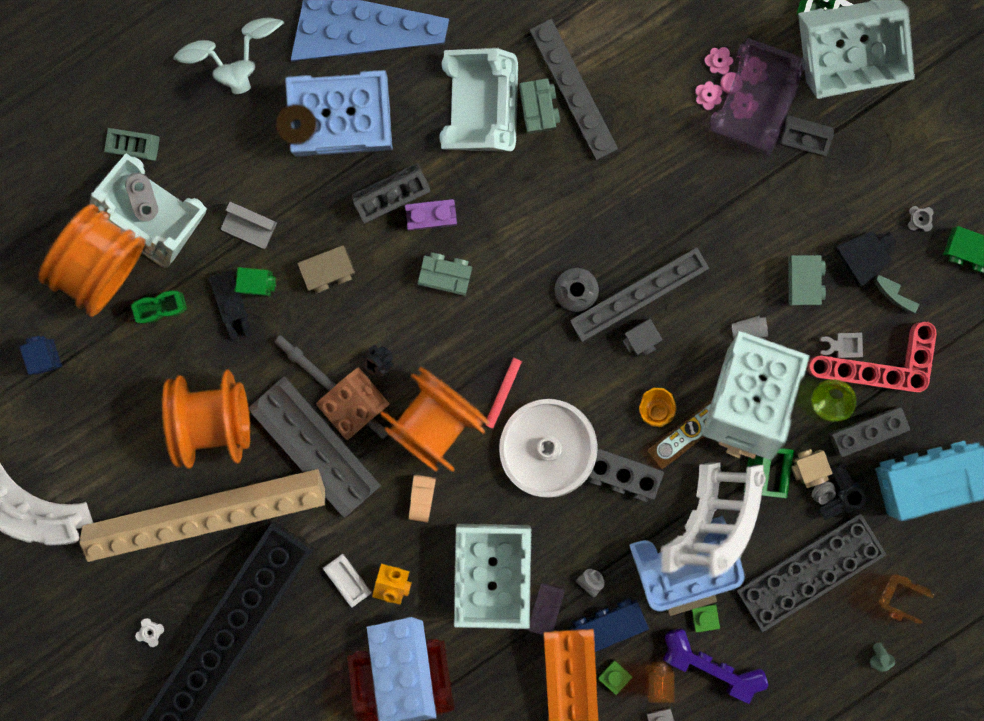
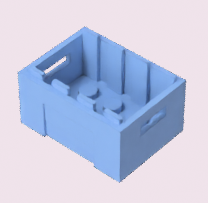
[286,71,393,157]

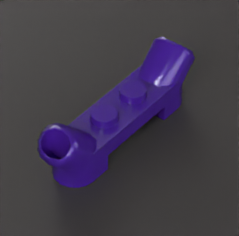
[663,628,769,704]

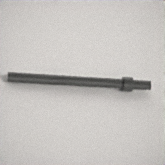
[274,335,388,439]

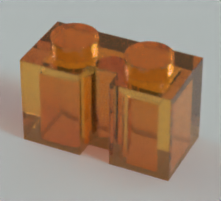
[646,661,674,703]

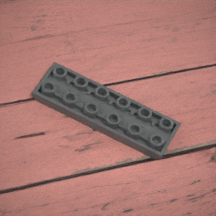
[249,376,381,518]
[736,513,887,632]

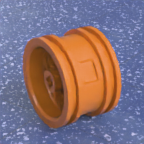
[38,204,146,316]

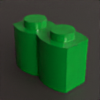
[131,291,187,323]

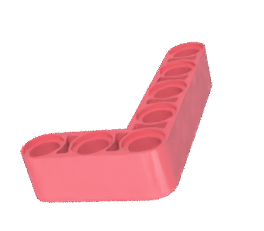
[807,322,936,392]

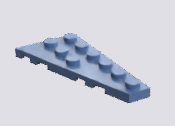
[291,0,449,62]

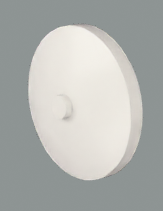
[499,399,597,498]

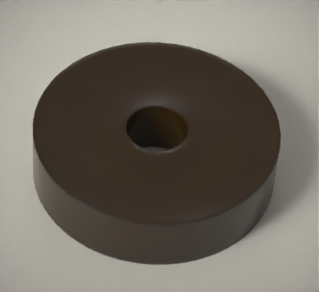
[276,104,317,145]

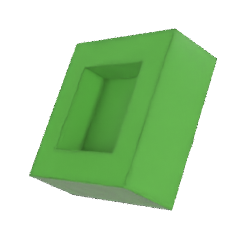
[692,604,720,633]
[598,660,632,695]

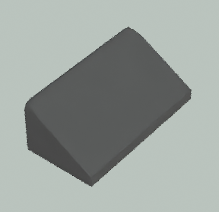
[779,116,834,156]

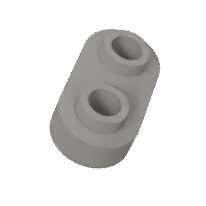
[125,172,158,221]

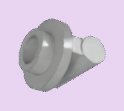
[575,569,605,597]

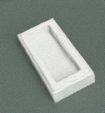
[323,554,372,608]

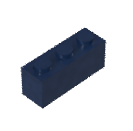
[569,598,649,652]

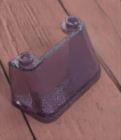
[709,38,805,156]

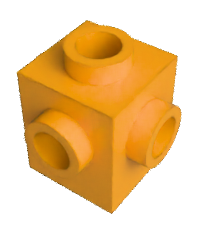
[372,564,412,605]

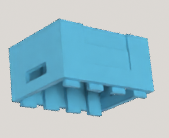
[875,440,984,521]

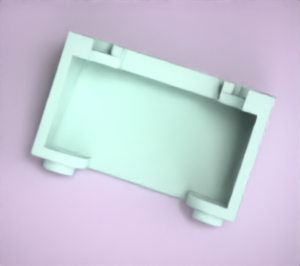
[440,48,518,151]
[89,154,207,267]

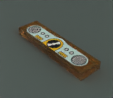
[647,399,712,469]

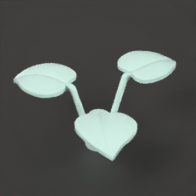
[173,18,284,94]

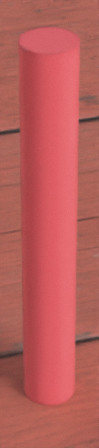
[484,358,522,428]

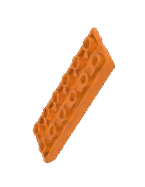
[544,629,598,721]

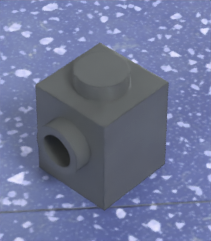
[622,319,663,356]

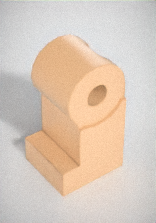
[409,475,436,523]

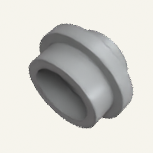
[812,482,836,505]

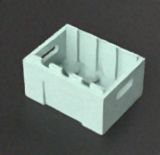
[798,0,914,98]
[702,331,809,460]
[455,524,531,628]

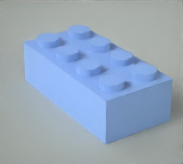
[367,617,436,721]

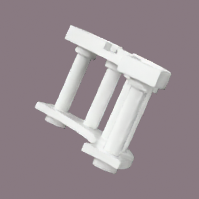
[662,462,765,577]
[0,463,93,545]

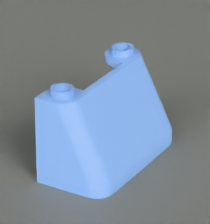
[629,516,744,611]

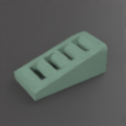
[104,128,160,161]

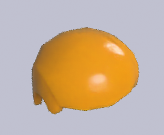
[639,387,676,427]

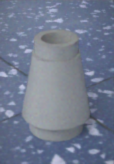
[732,316,768,339]

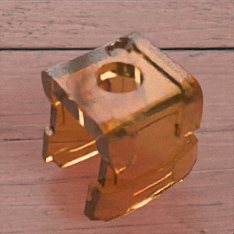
[879,574,935,624]

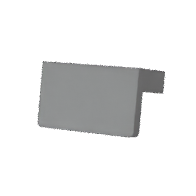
[221,202,277,249]

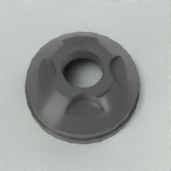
[554,268,599,312]

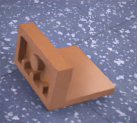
[316,367,390,440]

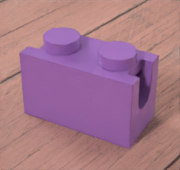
[405,199,457,231]

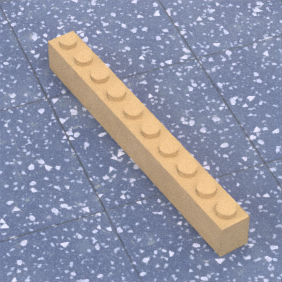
[80,469,325,562]

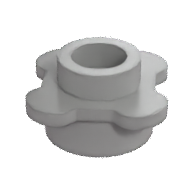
[908,206,934,231]

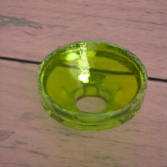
[811,379,856,422]

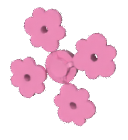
[695,47,767,119]

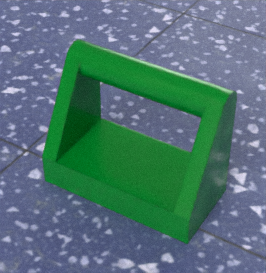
[744,448,794,498]

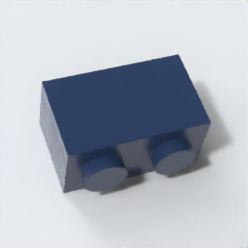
[20,336,62,375]

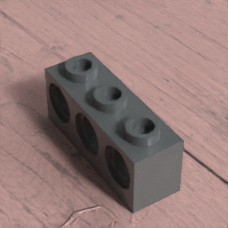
[352,163,430,223]
[828,407,910,457]
[588,448,664,502]

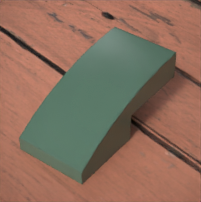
[873,275,919,314]

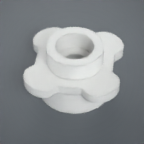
[136,618,164,647]

